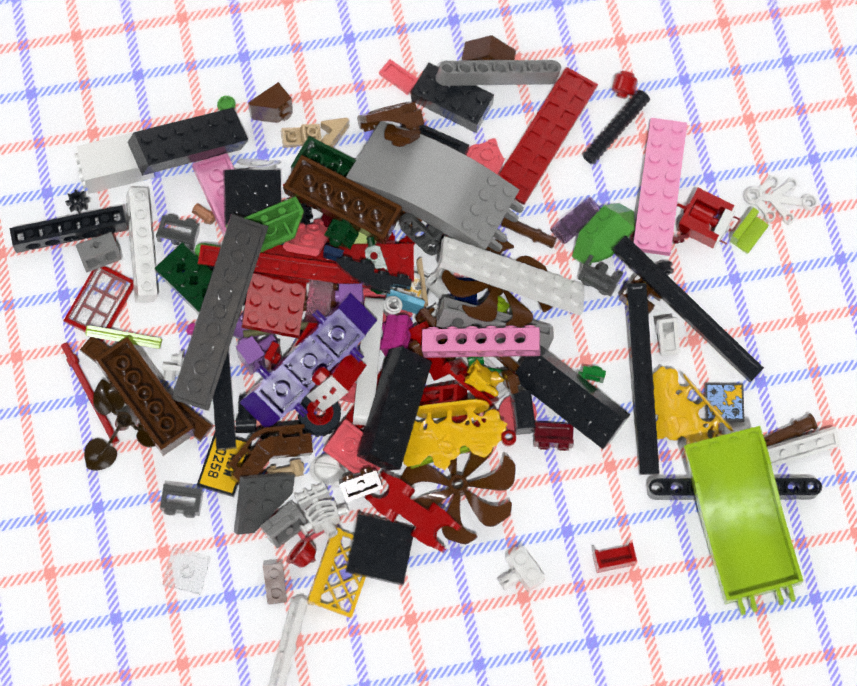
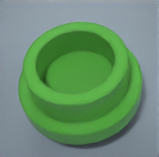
[217,95,236,111]

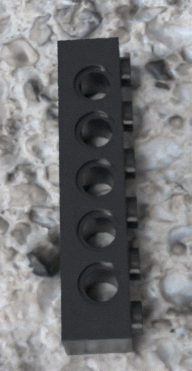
[9,205,128,253]

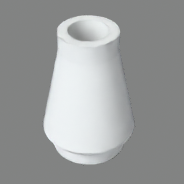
[384,296,403,316]

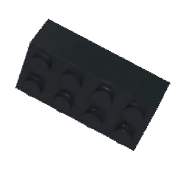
[411,62,494,133]

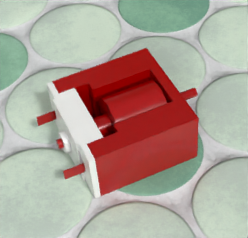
[676,187,740,250]
[306,354,367,411]

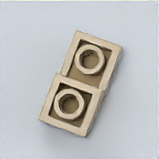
[281,124,322,148]

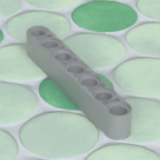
[436,60,562,86]

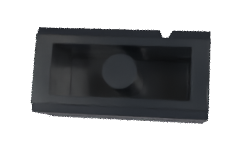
[510,390,536,435]

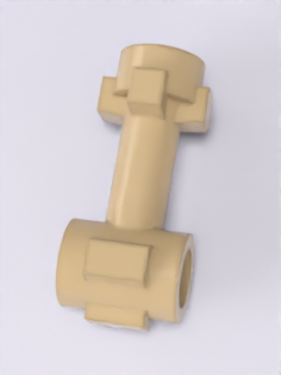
[267,459,305,477]

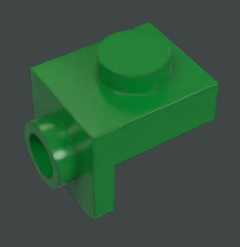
[578,366,606,383]

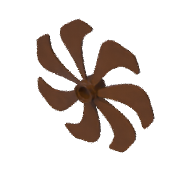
[441,239,553,328]
[400,447,516,545]

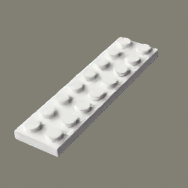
[439,236,585,316]

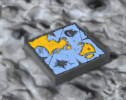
[704,383,745,422]

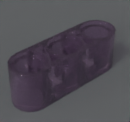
[550,197,601,245]

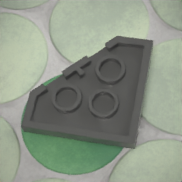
[234,472,295,535]

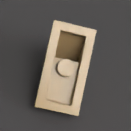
[321,117,350,148]

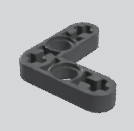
[399,213,451,255]

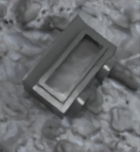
[156,214,200,250]
[578,254,624,297]
[160,484,204,518]

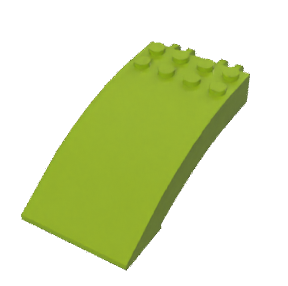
[684,426,804,616]

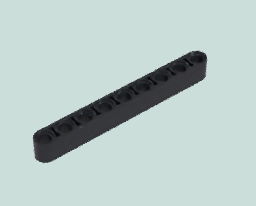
[647,478,822,500]

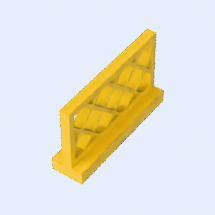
[307,527,366,618]

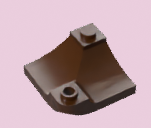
[357,101,425,132]

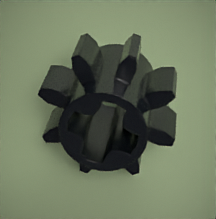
[65,189,90,214]

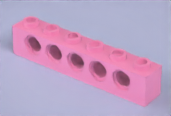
[422,325,540,358]

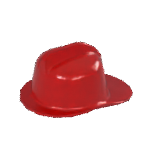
[286,535,316,568]

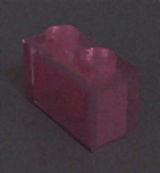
[305,279,336,324]

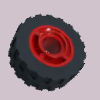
[298,396,341,437]

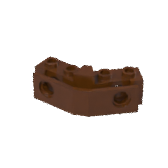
[226,424,313,485]

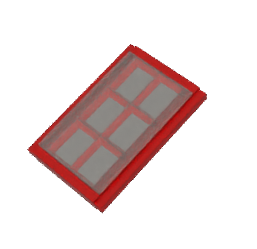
[63,266,134,341]

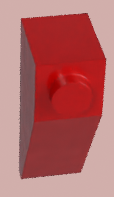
[419,384,467,406]

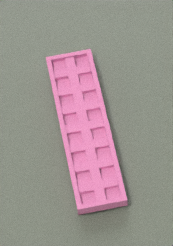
[634,118,688,256]

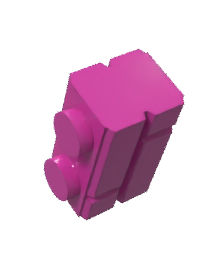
[380,315,413,357]

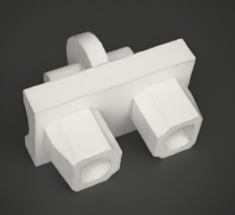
[161,351,184,381]

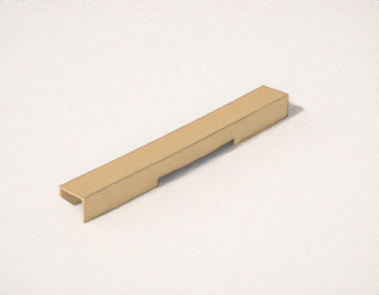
[416,258,428,307]

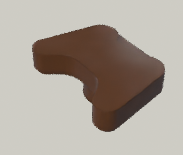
[384,124,421,147]

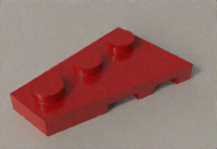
[442,359,499,407]

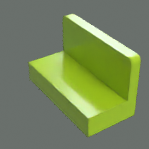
[729,207,769,254]

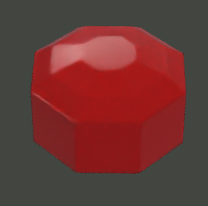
[311,366,330,386]

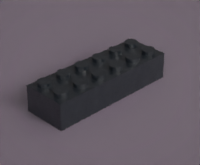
[127,107,248,176]
[515,345,631,449]
[357,346,432,471]

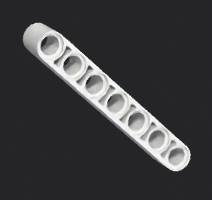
[353,297,385,426]

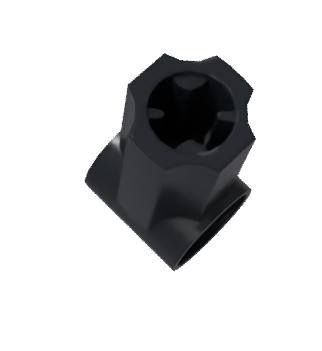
[236,394,256,433]

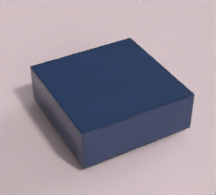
[323,245,344,262]

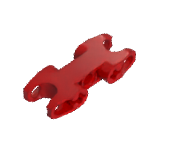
[365,472,462,553]

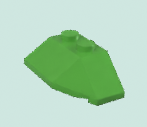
[226,196,304,253]
[572,203,635,265]

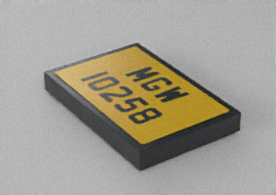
[197,432,252,498]

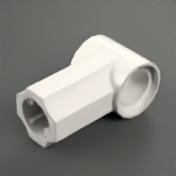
[425,267,455,298]

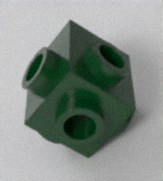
[324,219,359,250]

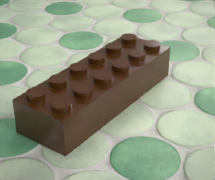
[283,155,403,245]
[95,337,195,456]

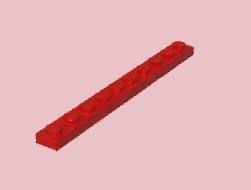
[198,245,392,289]

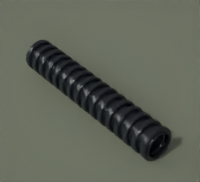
[582,90,650,165]

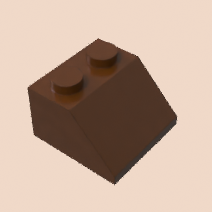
[248,82,293,123]

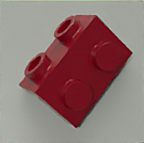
[534,422,574,451]

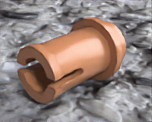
[191,203,216,225]

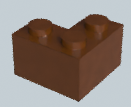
[462,35,516,60]

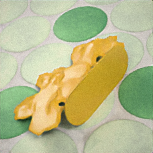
[653,366,734,464]
[403,399,507,470]

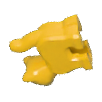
[464,360,504,397]

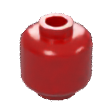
[612,70,638,99]

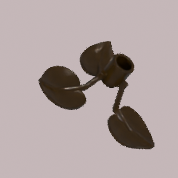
[84,379,155,471]

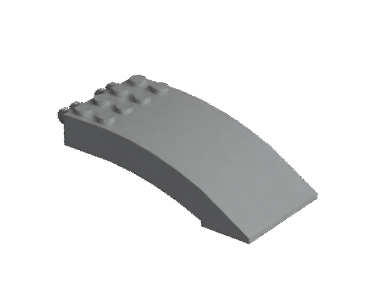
[346,121,524,252]

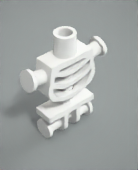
[294,481,349,538]

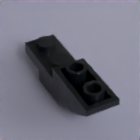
[336,256,412,294]

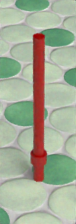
[61,342,120,445]

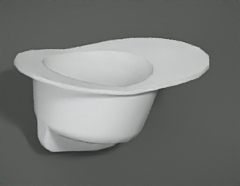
[237,158,281,170]
[310,454,356,487]

